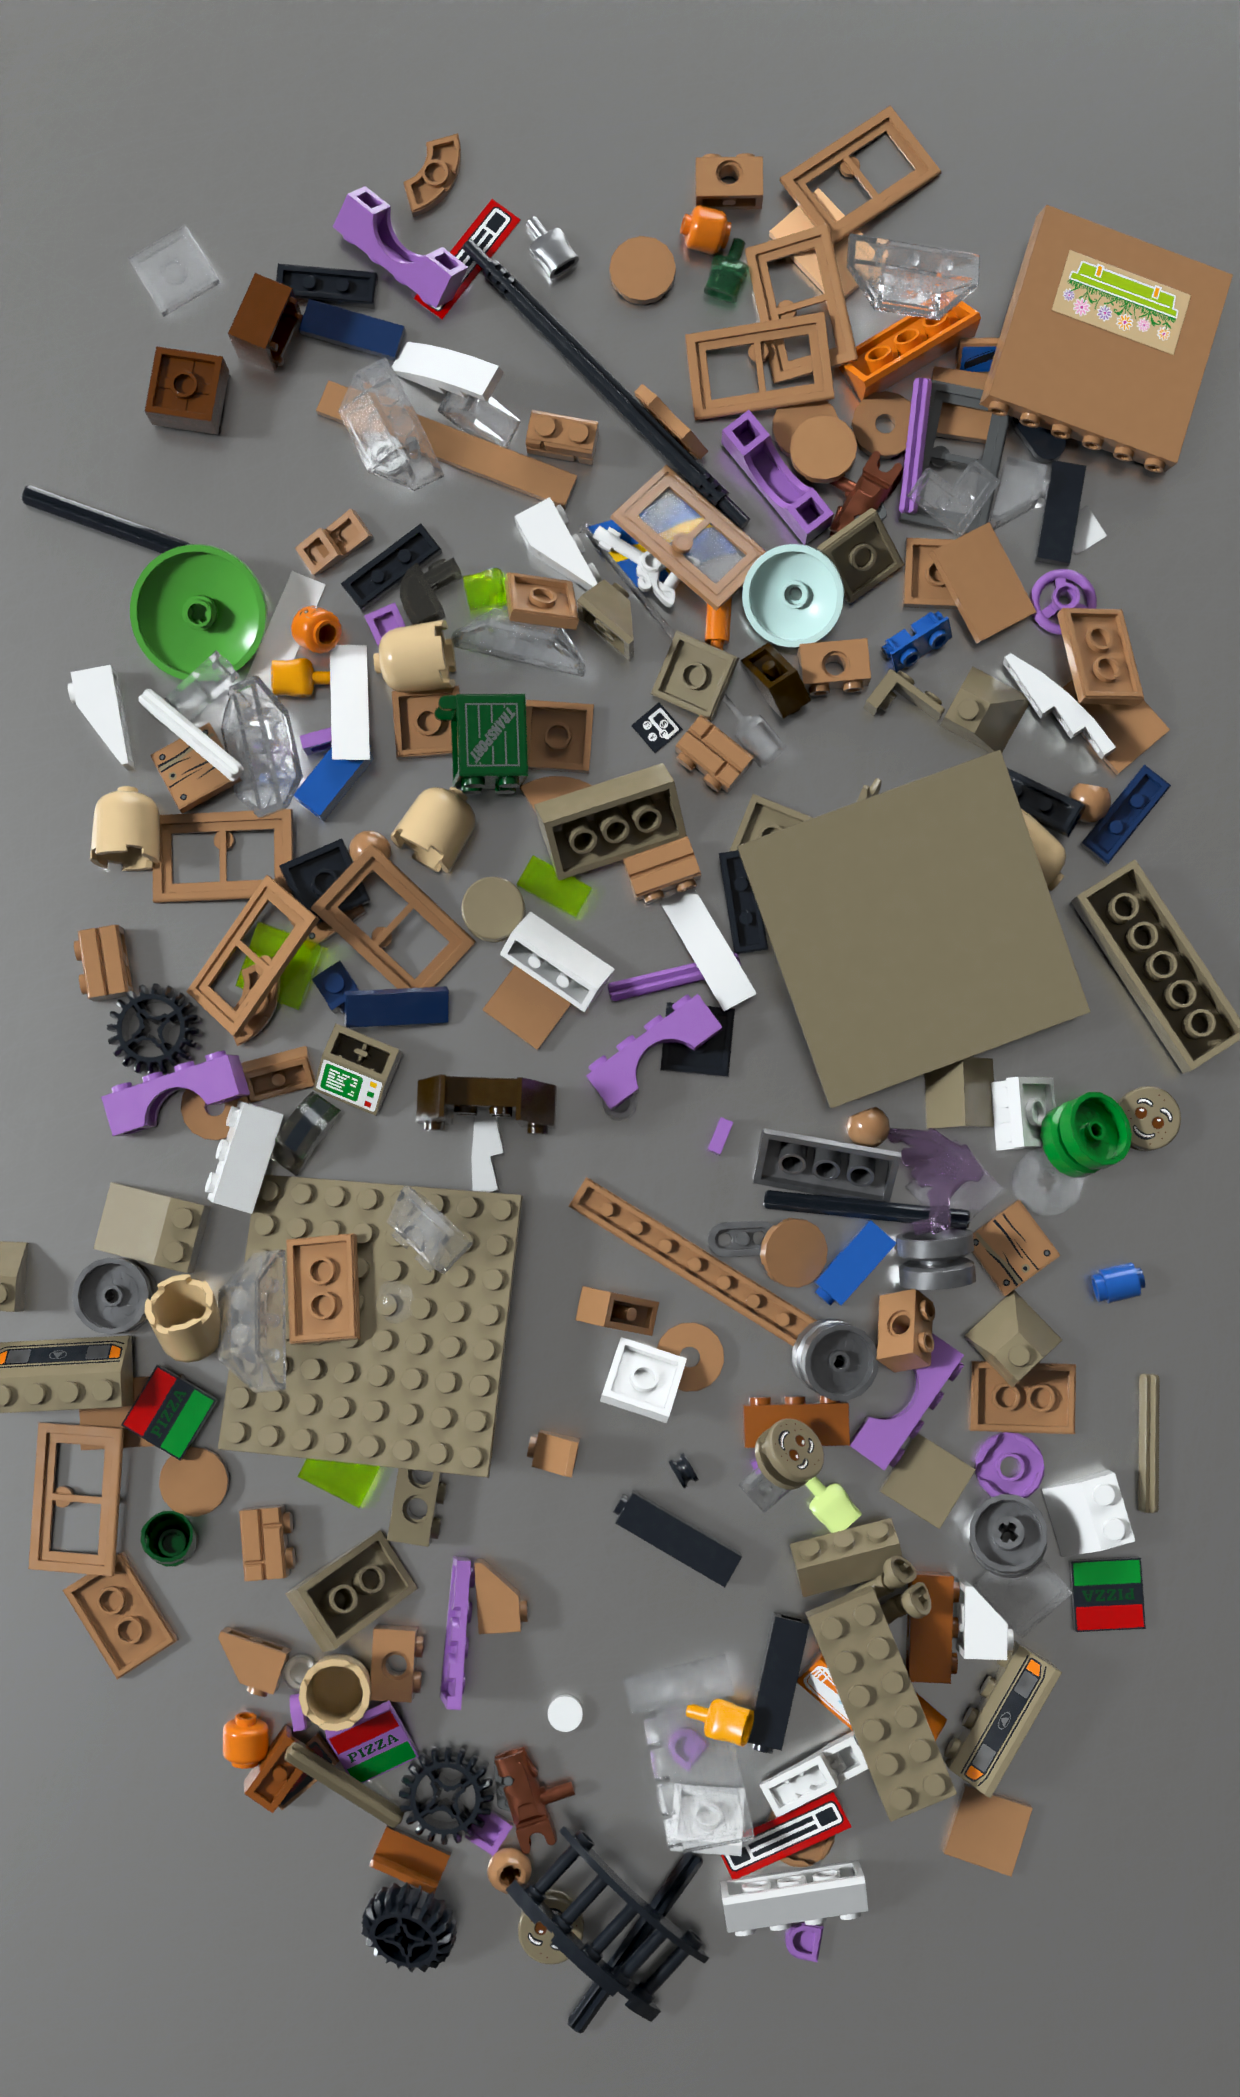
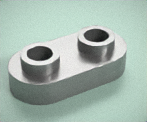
[708,1221,772,1257]

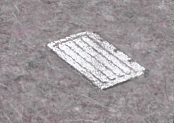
[644,1697,754,1853]

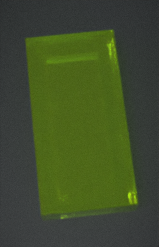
[516,855,592,919]

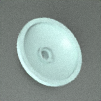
[742,544,844,647]

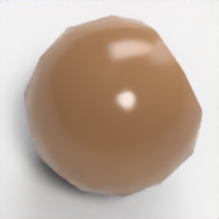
[1068,783,1111,823]
[348,831,391,873]
[846,1107,890,1148]
[487,1847,532,1894]

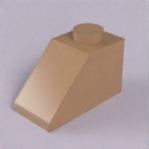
[576,1286,659,1336]
[527,1430,580,1478]
[474,1559,528,1634]
[218,1627,292,1697]

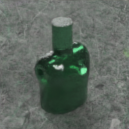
[703,238,749,303]

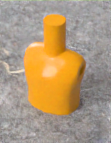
[271,658,330,698]
[686,1698,754,1747]

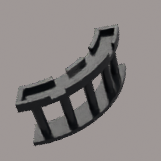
[506,1826,709,2022]

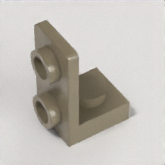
[863,669,945,721]

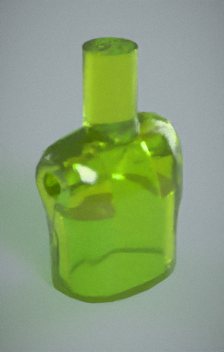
[463,568,507,611]

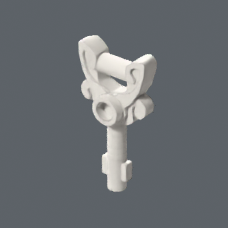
[593,526,700,608]

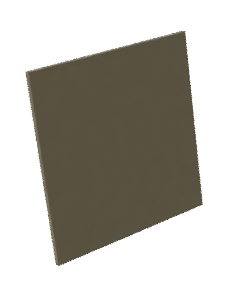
[737,750,1090,1108]
[218,1174,523,1478]

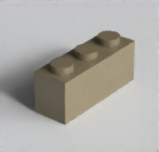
[790,1518,902,1597]

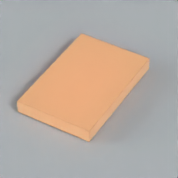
[769,188,886,299]

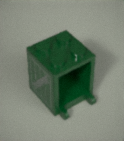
[434,694,528,795]

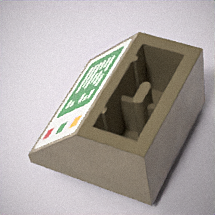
[313,1023,403,1116]

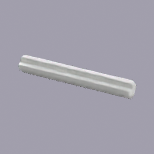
[139,689,244,781]

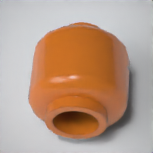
[680,205,732,255]
[291,605,342,654]
[223,1712,269,1769]

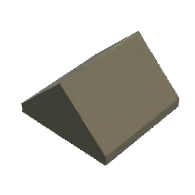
[924,1057,994,1129]

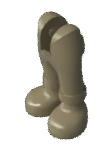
[845,1555,931,1625]

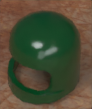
[140,1511,196,1567]

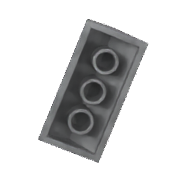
[753,1128,901,1202]

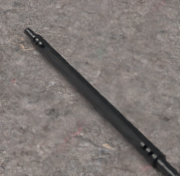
[462,239,750,529]

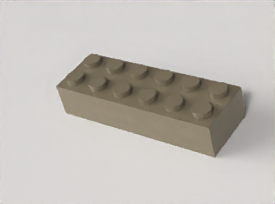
[1071,859,1240,1074]
[805,1586,957,1822]

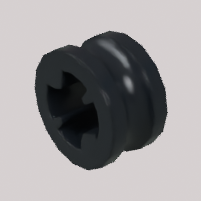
[668,1453,699,1488]

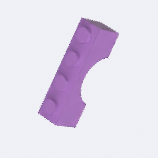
[333,186,468,308]
[721,410,834,545]
[586,994,723,1111]
[101,1050,250,1136]
[850,1333,964,1471]

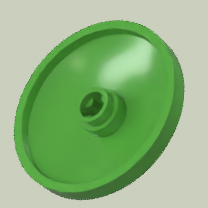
[130,544,267,682]

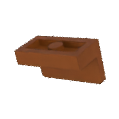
[244,1724,315,1813]
[369,1825,451,1894]

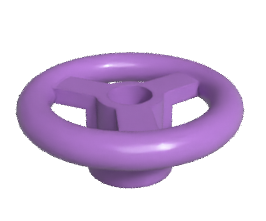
[1030,569,1097,635]

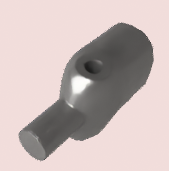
[526,216,579,279]

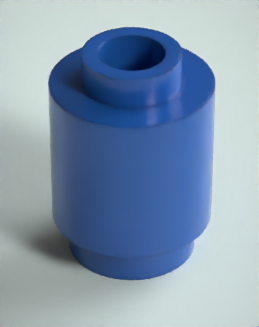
[1091,1262,1146,1304]

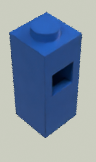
[293,745,374,822]
[813,1220,897,1306]

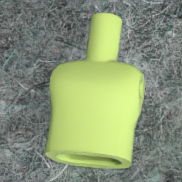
[805,1476,862,1533]

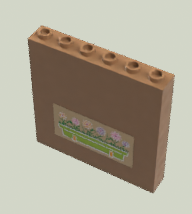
[979,205,1233,473]

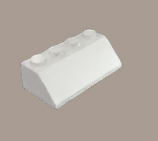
[720,1860,868,1936]

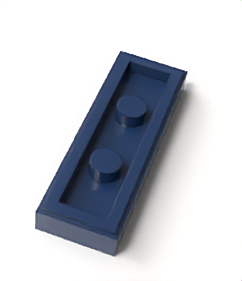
[299,299,405,361]
[1080,764,1171,865]
[345,986,449,1028]

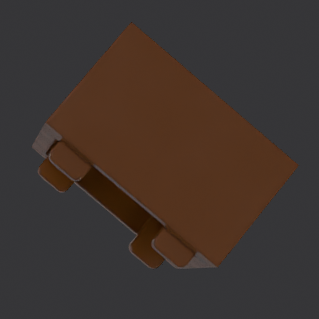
[228,273,303,373]
[145,346,229,435]

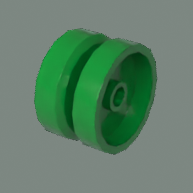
[1040,1092,1132,1178]

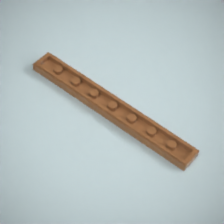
[316,380,577,509]
[569,1177,817,1346]

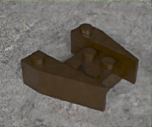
[416,1074,557,1135]

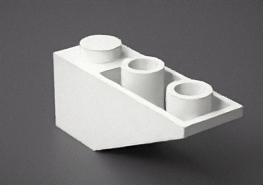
[514,497,601,591]

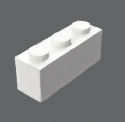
[500,912,615,1012]
[205,1100,284,1214]

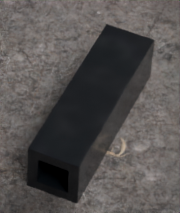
[613,1490,742,1588]
[747,1612,810,1754]

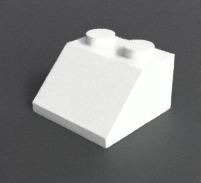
[1041,1470,1135,1557]
[956,1578,1014,1660]

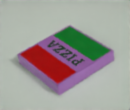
[325,1701,419,1783]

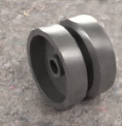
[897,1228,976,1290]
[72,1257,157,1335]
[792,1319,879,1401]
[970,1494,1047,1578]

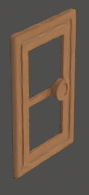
[779,105,941,245]
[745,224,858,385]
[685,312,835,421]
[152,809,293,903]
[311,843,476,989]
[186,875,320,1038]
[28,1422,124,1576]

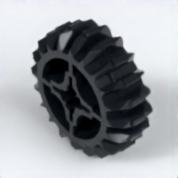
[107,983,201,1075]
[399,1746,494,1845]
[361,1882,457,1973]

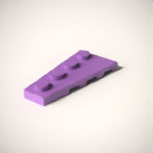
[439,1556,475,1710]

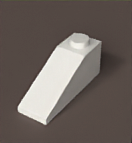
[68,665,135,771]

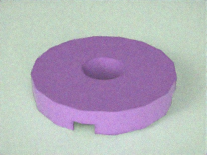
[975,1432,1045,1498]

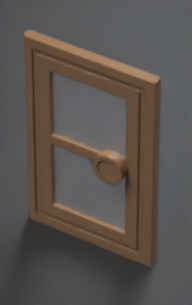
[610,464,767,611]

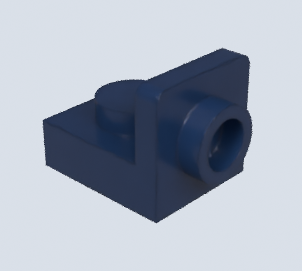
[312,960,360,1014]

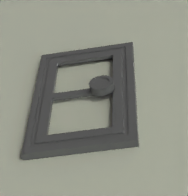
[899,379,1011,534]

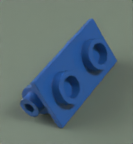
[881,611,952,673]

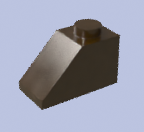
[740,642,811,719]

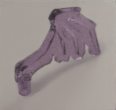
[887,1127,984,1236]

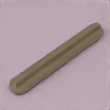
[1138,1374,1160,1513]
[284,1742,404,1828]

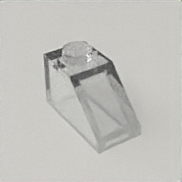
[438,391,521,448]
[989,456,1050,530]
[164,650,240,721]

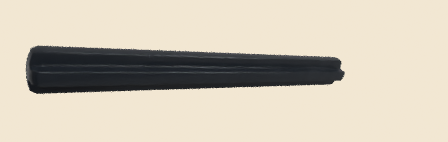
[21,485,192,553]
[764,1190,970,1229]
[567,1852,703,2034]

